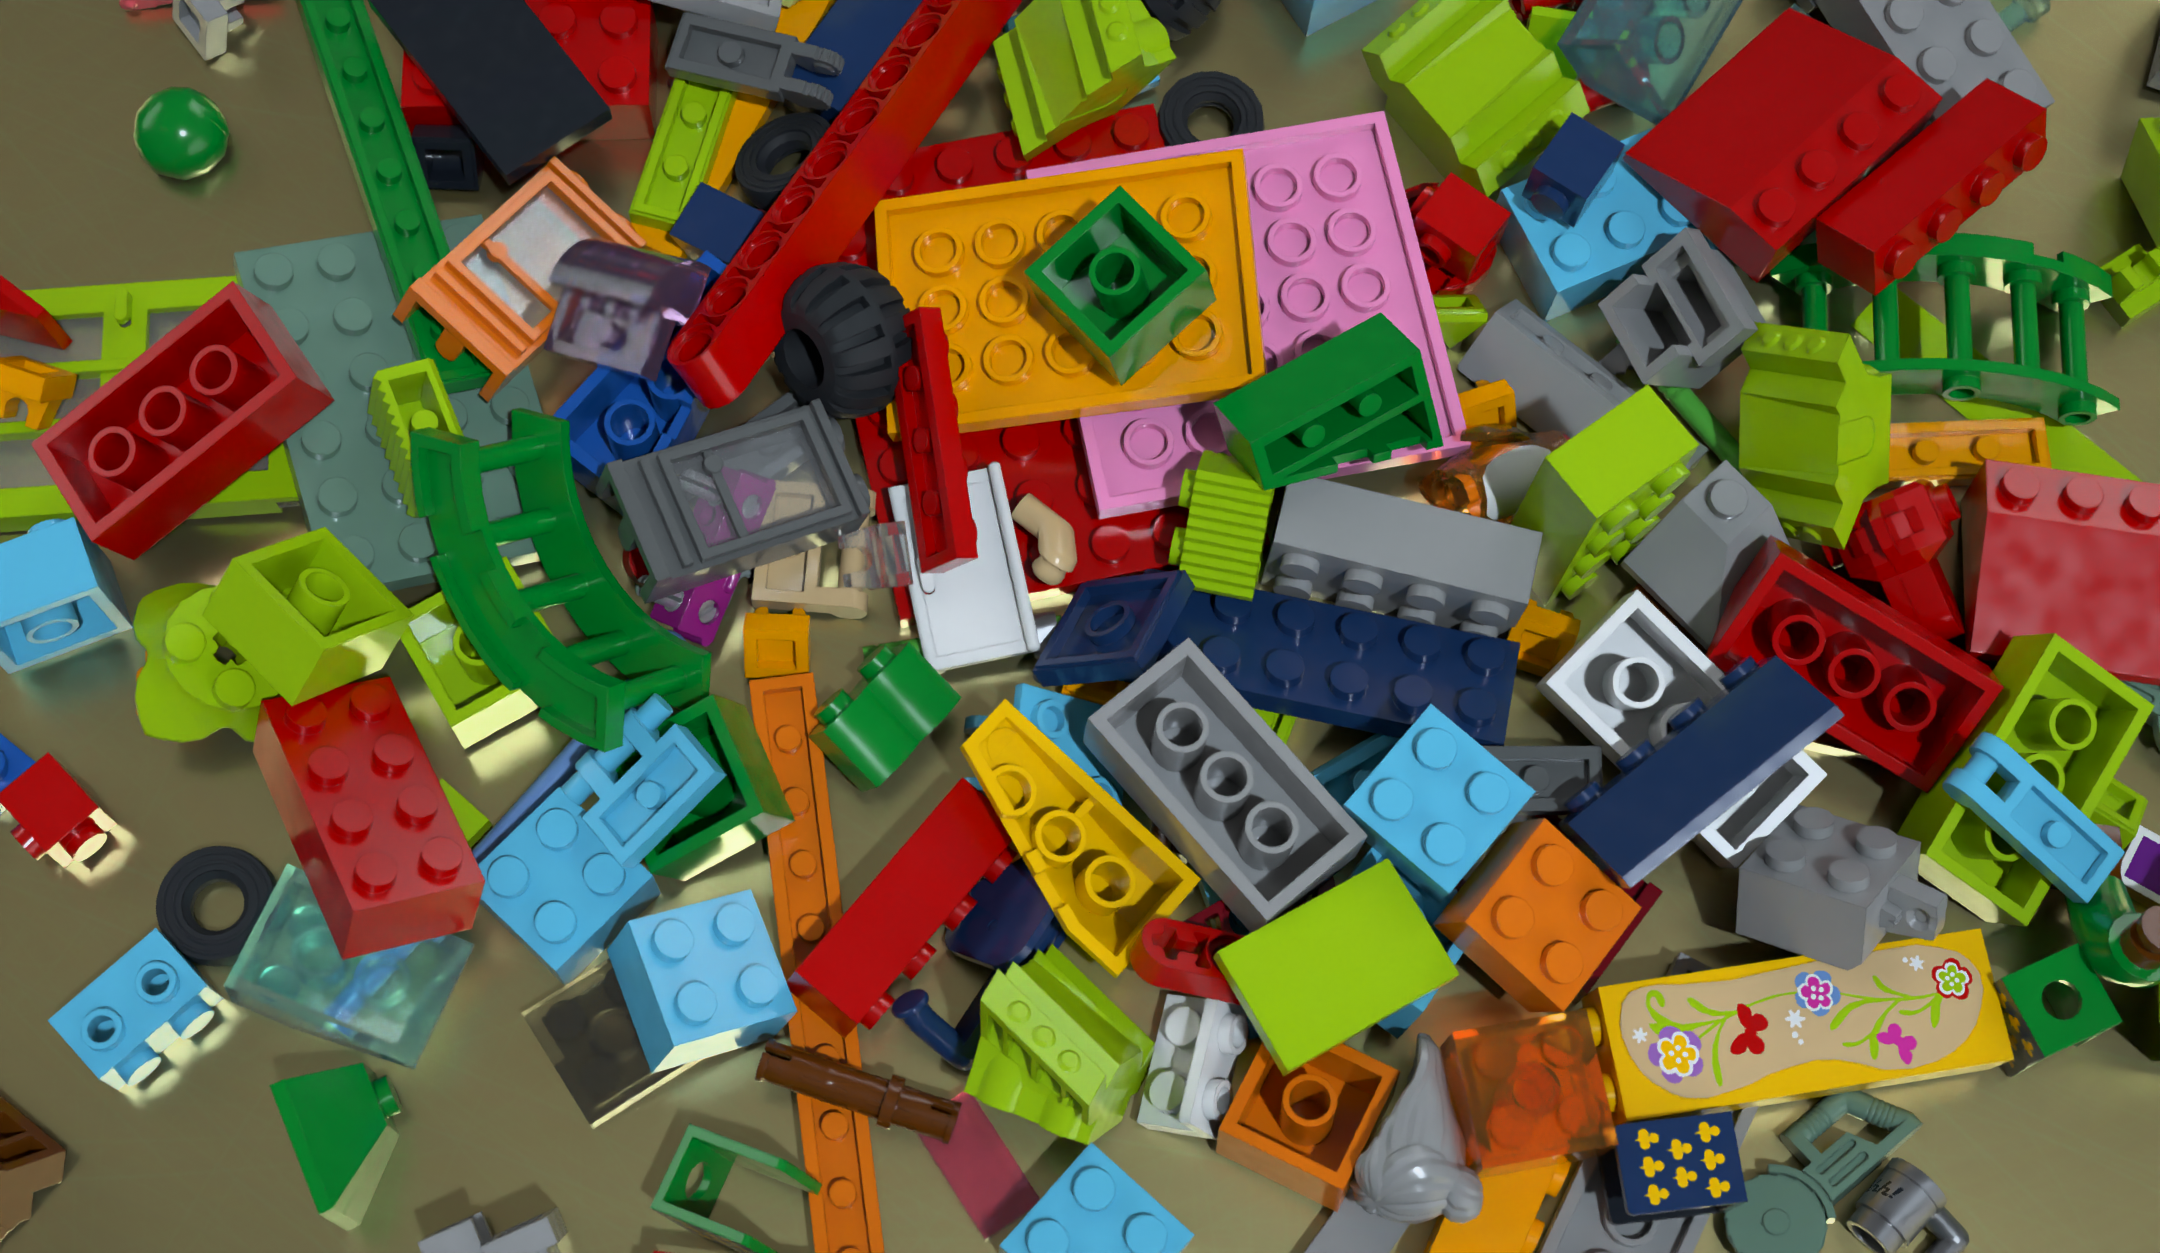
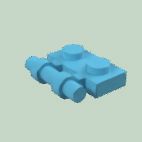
[561,693,726,868]

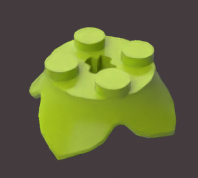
[132,583,282,743]

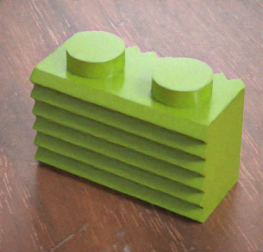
[367,358,464,518]
[1168,450,1275,602]

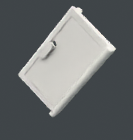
[888,461,1041,674]

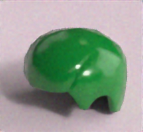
[133,87,230,180]

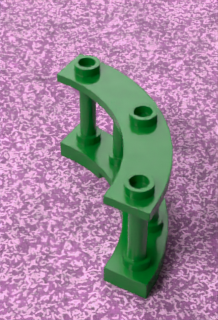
[1771,233,2120,426]
[410,408,712,752]

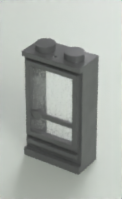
[595,398,870,604]

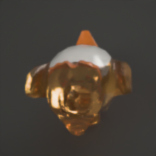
[1418,423,1571,525]

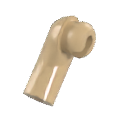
[1011,493,1077,585]

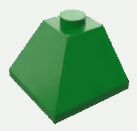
[269,1063,402,1231]

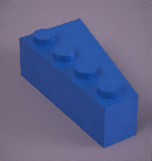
[553,250,727,516]

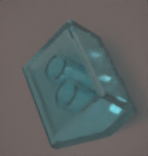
[1557,0,1743,125]

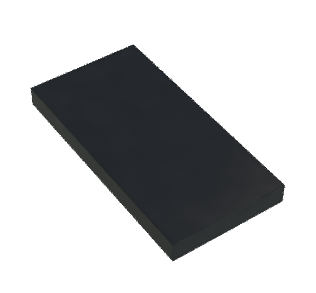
[368,0,612,185]

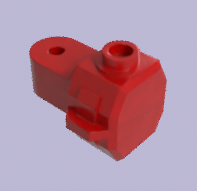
[1822,479,1965,640]

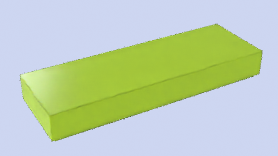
[628,77,738,232]

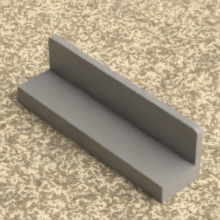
[1458,299,1709,471]

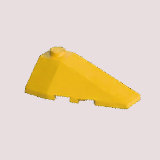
[960,699,1201,978]

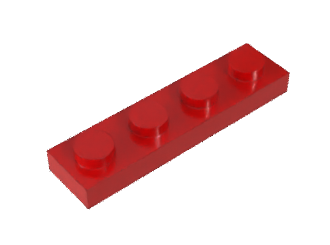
[895,307,978,574]

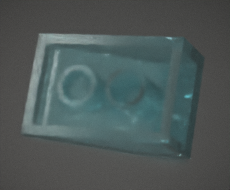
[223,864,474,1070]

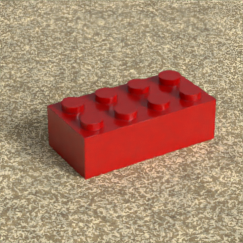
[401,0,658,140]
[31,281,335,561]
[253,676,485,960]

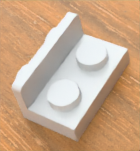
[1136,994,1248,1140]

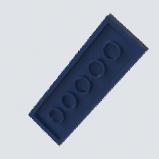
[1119,569,1520,746]

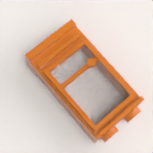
[393,156,647,402]

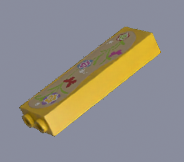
[1577,928,2014,1131]

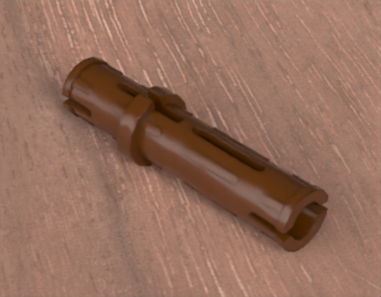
[755,1038,962,1145]

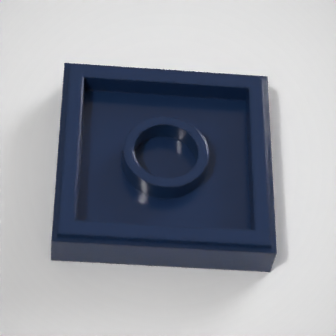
[1032,570,1195,687]

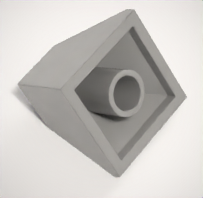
[1621,460,1790,651]

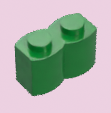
[808,642,962,792]

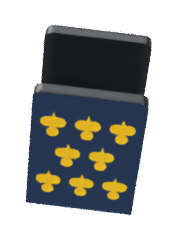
[1595,1111,1748,1226]

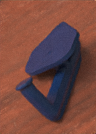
[891,858,1067,1071]

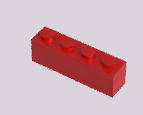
[1816,78,2048,296]
[787,777,1017,1038]

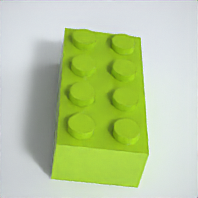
[1510,384,1699,606]
[1897,633,2154,927]

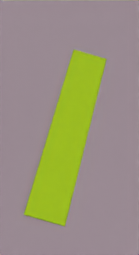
[1850,289,2143,482]

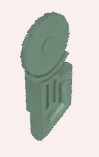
[1724,1091,1923,1253]

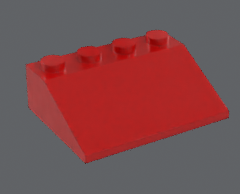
[1622,8,1943,283]
[1961,459,2160,686]

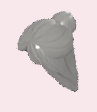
[1349,1033,1483,1224]

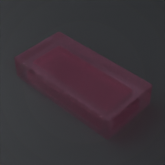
[915,1092,1040,1242]

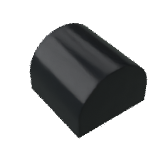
[411,124,484,191]

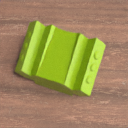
[993,0,1177,161]
[1361,0,1590,197]
[1739,322,1892,550]
[963,944,1155,1146]

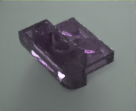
[543,238,711,382]

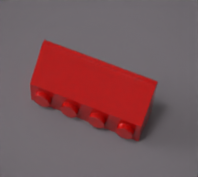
[1706,534,2004,793]

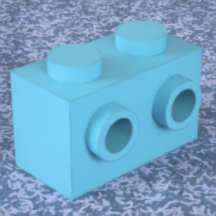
[47,928,224,1090]

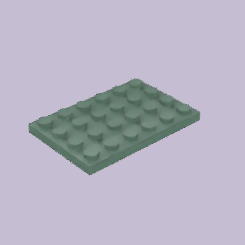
[233,214,543,591]

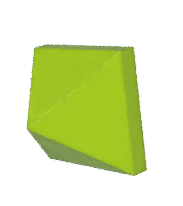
[1432,294,1488,349]

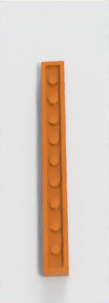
[749,672,885,1253]

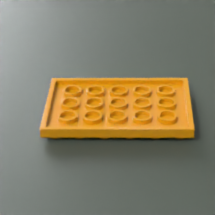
[874,148,1267,442]

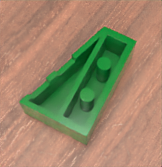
[1213,312,1444,491]

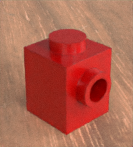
[1410,172,1511,284]
[0,752,117,868]

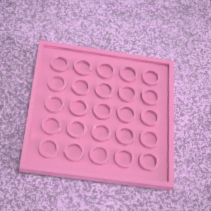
[1025,111,1471,519]

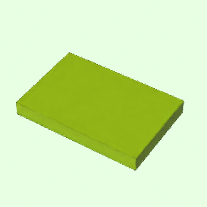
[1213,858,1460,1076]

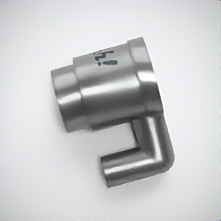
[1846,1157,1969,1253]

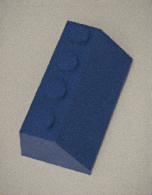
[1557,655,1845,888]

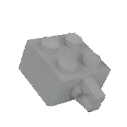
[1735,805,1947,971]

